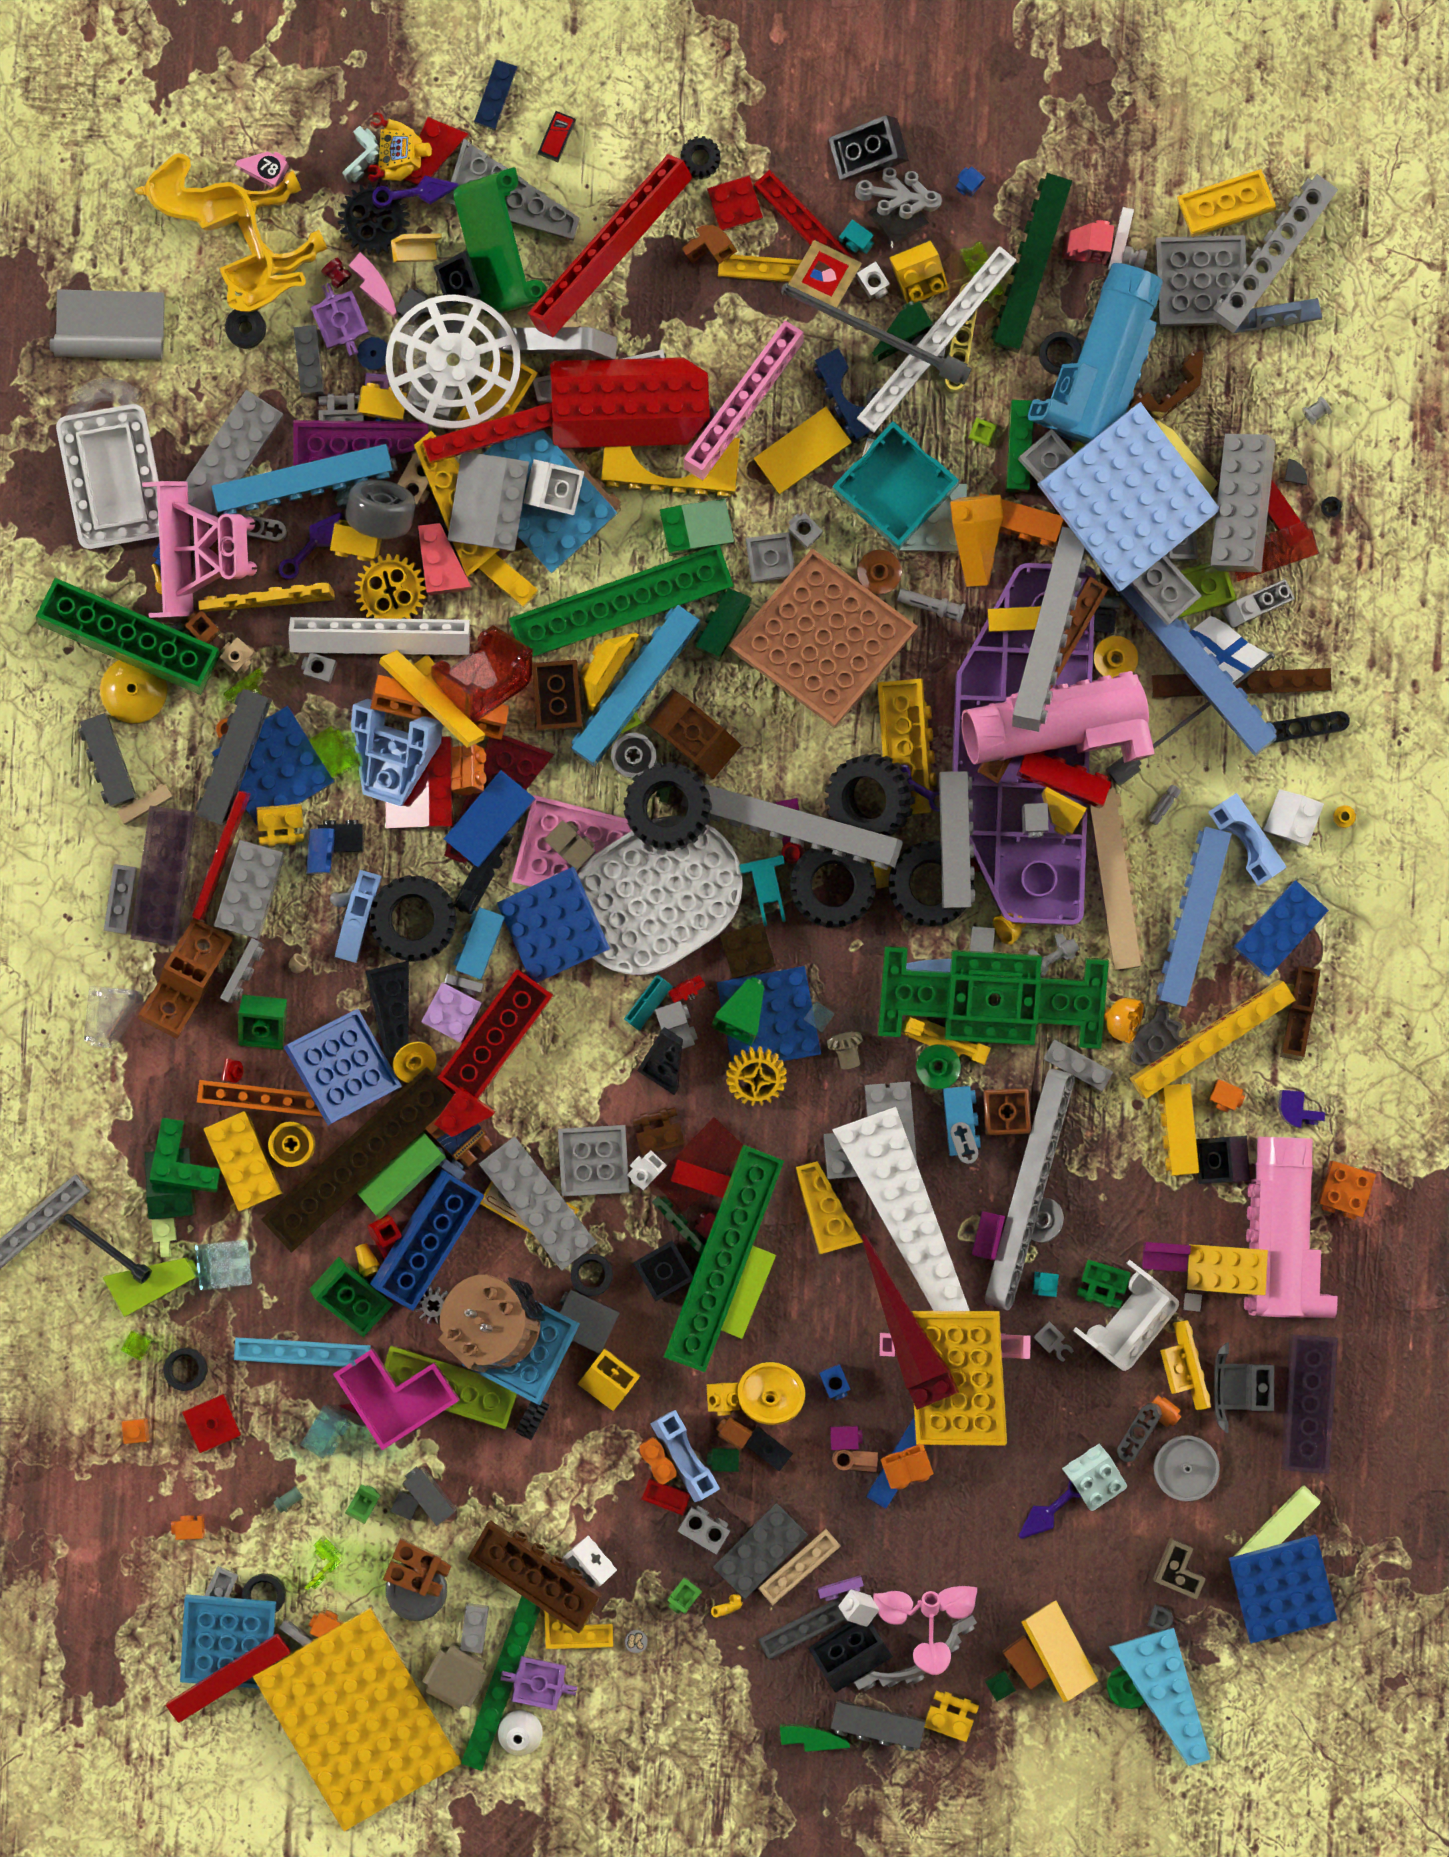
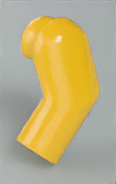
[711,1594,743,1617]

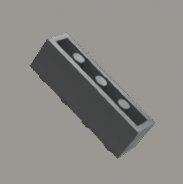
[78,713,137,808]
[831,1700,925,1751]

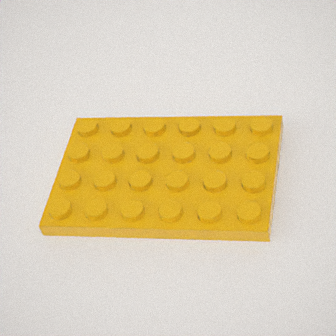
[912,1311,1007,1446]

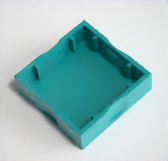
[832,421,959,551]

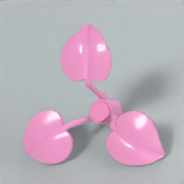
[873,1586,977,1675]

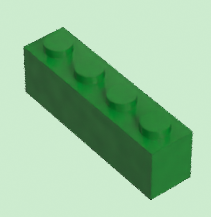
[1005,399,1033,493]

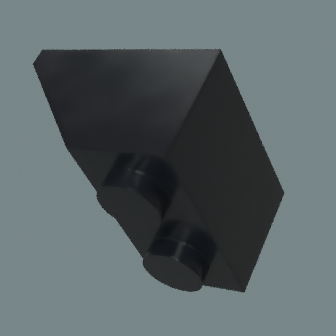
[434,251,482,309]
[1196,1135,1250,1184]

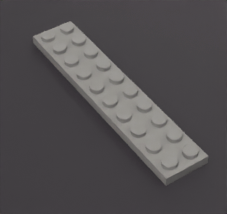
[1018,429,1202,626]

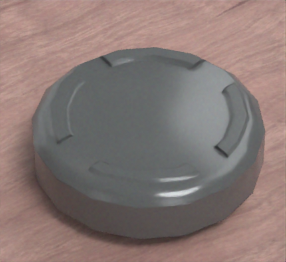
[386,1562,447,1621]

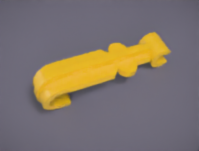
[901,1015,991,1065]

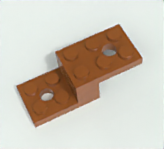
[137,918,233,1039]

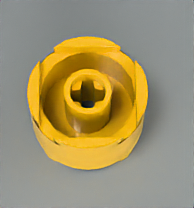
[268,1122,316,1167]

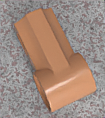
[832,1450,878,1472]

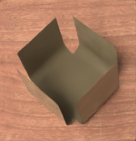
[422,1642,489,1710]

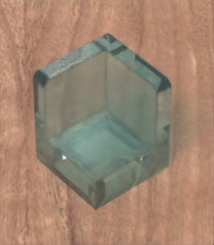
[803,1001,835,1033]

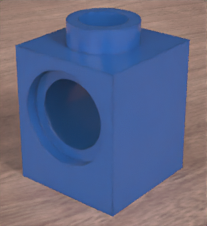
[819,1364,851,1400]

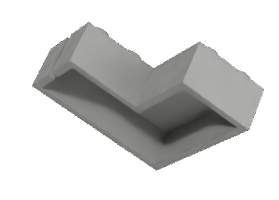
[823,1081,917,1179]

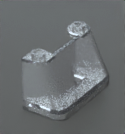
[84,986,144,1049]

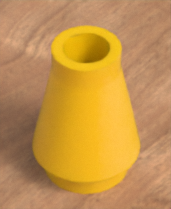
[355,1243,381,1278]

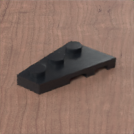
[637,1027,683,1095]

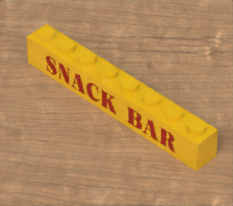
[1129,980,1295,1099]

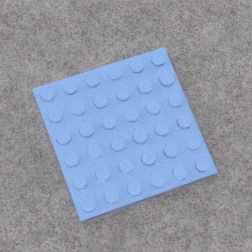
[1038,402,1220,592]

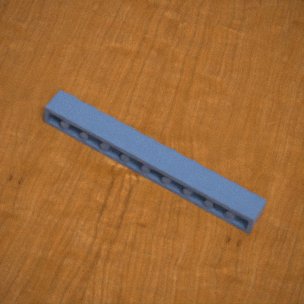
[1112,584,1277,757]

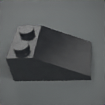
[828,115,909,181]

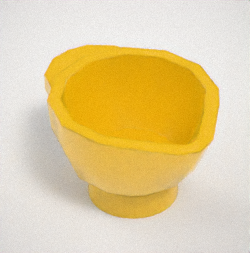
[992,913,1026,945]

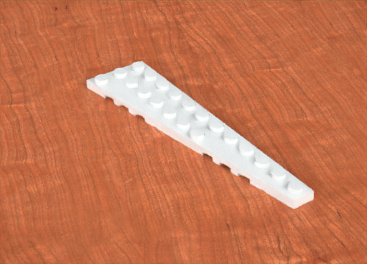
[832,1107,970,1311]

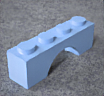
[1208,793,1287,886]
[650,1410,720,1502]

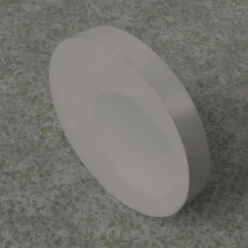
[1153,1435,1220,1501]

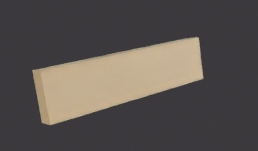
[758,1529,841,1605]

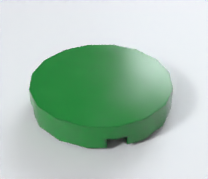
[1106,1665,1145,1709]

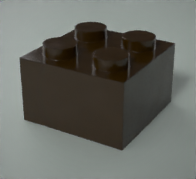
[720,923,776,979]

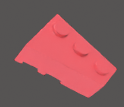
[1061,220,1114,265]
[418,523,472,596]

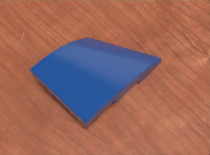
[306,828,335,875]

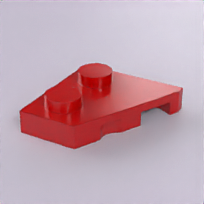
[434,1087,496,1137]

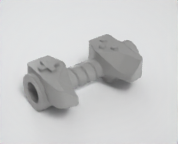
[1028,934,1080,976]

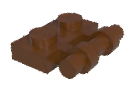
[632,1107,685,1155]

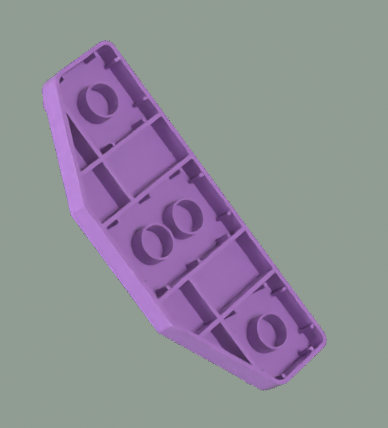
[952,563,1096,926]

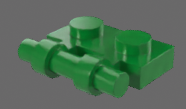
[1076,1259,1131,1309]

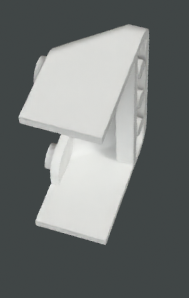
[1073,1260,1179,1371]

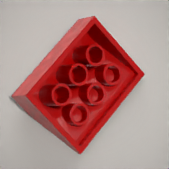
[385,736,453,829]

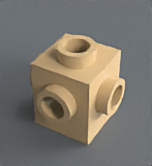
[220,637,256,674]

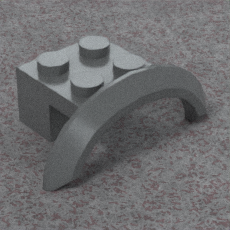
[1214,1342,1274,1433]

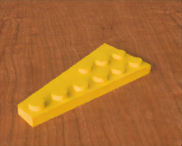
[414,431,518,577]

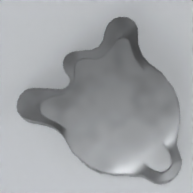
[1131,1005,1188,1065]

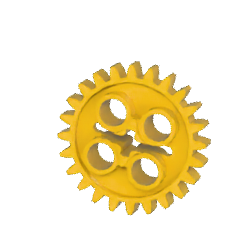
[354,554,427,619]

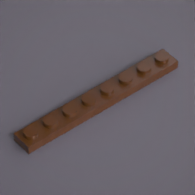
[1151,668,1332,698]

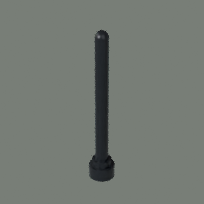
[64,1214,152,1284]

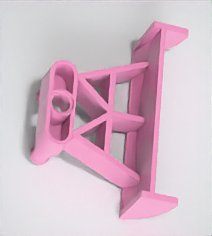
[142,481,257,618]

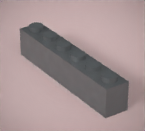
[196,689,272,825]

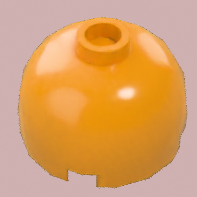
[1104,997,1144,1044]

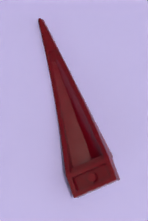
[862,1234,959,1410]

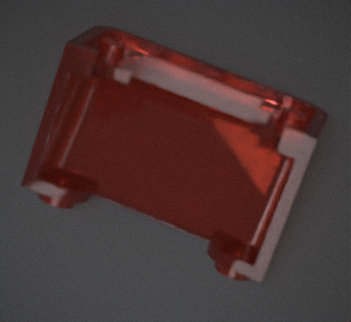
[431,625,533,722]

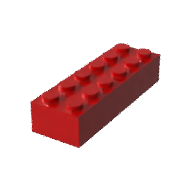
[437,969,554,1099]

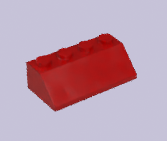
[1016,751,1112,809]

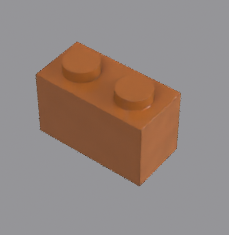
[1002,1635,1049,1690]

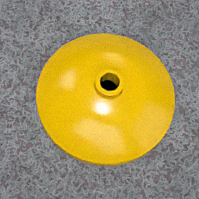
[100,660,168,724]
[737,1362,805,1425]

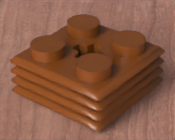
[983,1088,1031,1135]

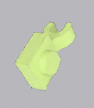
[151,1218,177,1258]

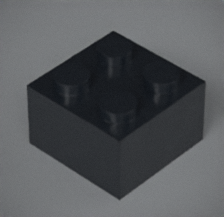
[633,1240,694,1302]

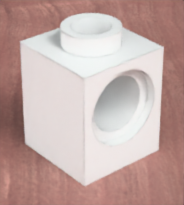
[856,262,890,300]

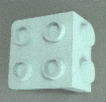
[343,126,380,183]
[1062,1443,1127,1511]

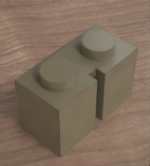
[544,820,596,872]

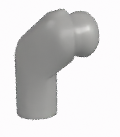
[330,882,355,908]

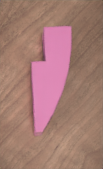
[349,252,398,319]

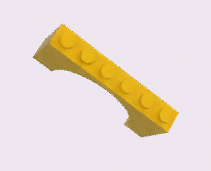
[601,438,740,498]

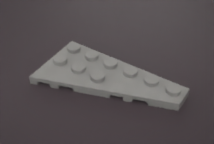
[445,139,580,241]

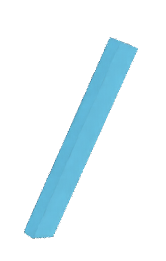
[234,1337,371,1367]

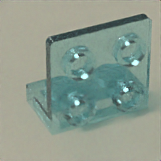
[195,1240,252,1290]

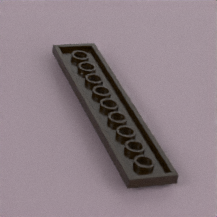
[261,1067,454,1253]

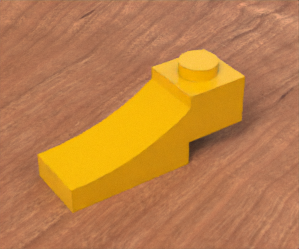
[478,553,539,608]

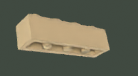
[117,784,174,825]

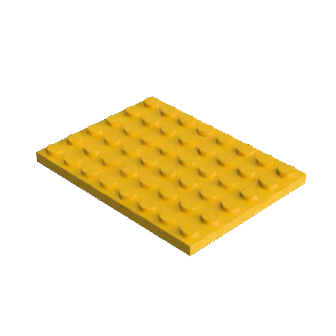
[253,1607,462,1831]

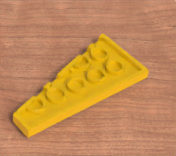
[198,583,335,612]

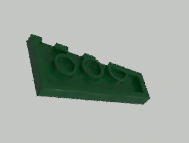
[652,1196,705,1256]

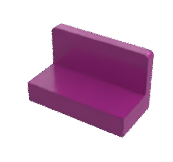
[972,1211,1005,1260]
[1142,1242,1191,1272]

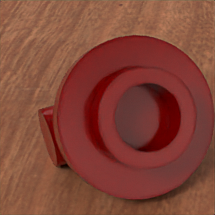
[221,1058,244,1083]

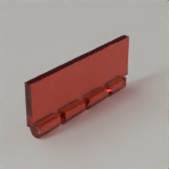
[1234,521,1320,582]

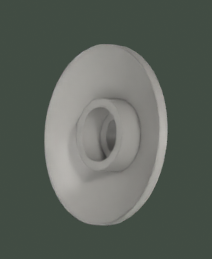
[1031,1198,1064,1243]

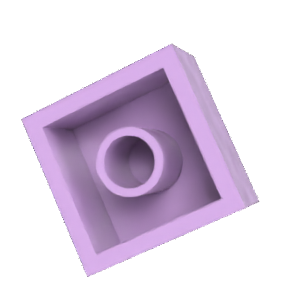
[421,982,483,1043]

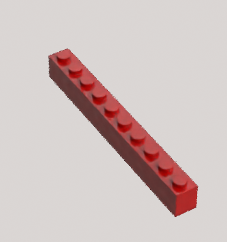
[527,154,693,337]

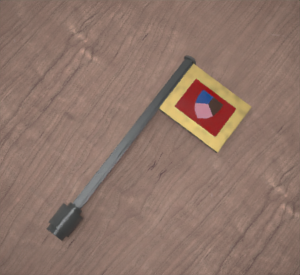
[781,240,972,385]

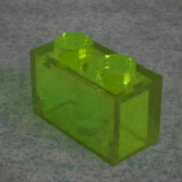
[309,726,357,779]

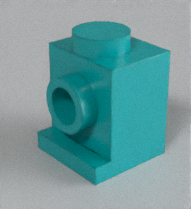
[838,219,874,254]
[1032,1272,1059,1297]

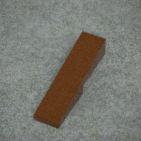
[1280,965,1321,1061]

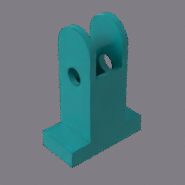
[739,855,786,926]

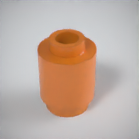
[1149,1395,1181,1427]

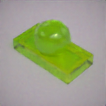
[223,668,266,703]

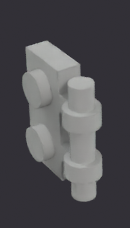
[319,393,364,421]

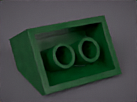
[694,588,752,661]

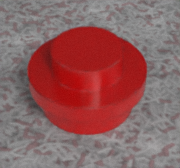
[781,842,804,864]

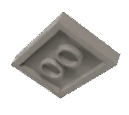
[220,938,265,1004]

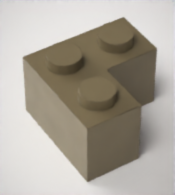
[1153,1538,1206,1599]

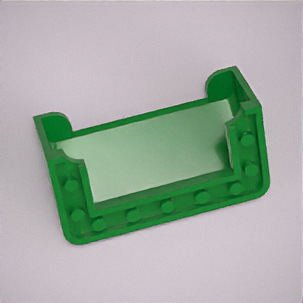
[453,167,547,316]

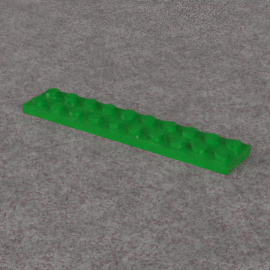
[508,544,734,661]
[664,1145,784,1372]

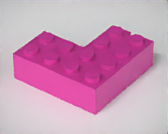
[333,1349,460,1450]

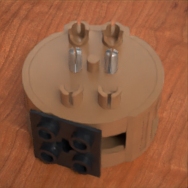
[438,1275,545,1373]

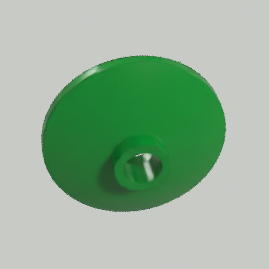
[916,1044,961,1089]

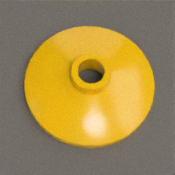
[1094,636,1139,679]
[393,1042,437,1083]

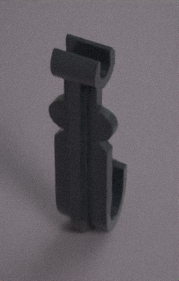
[454,833,513,915]

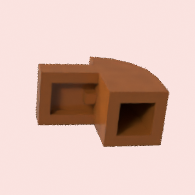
[682,225,737,264]

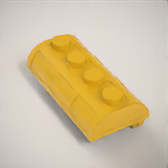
[456,350,538,448]

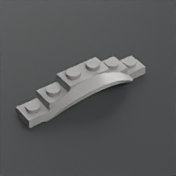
[854,1613,977,1691]

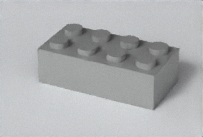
[214,840,285,940]

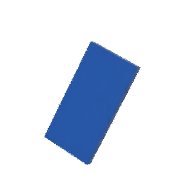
[444,770,536,868]

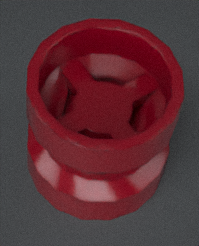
[321,257,352,289]

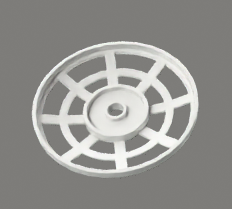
[386,295,520,429]

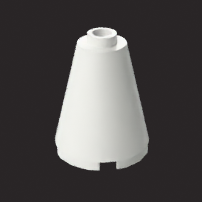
[497,1710,543,1756]

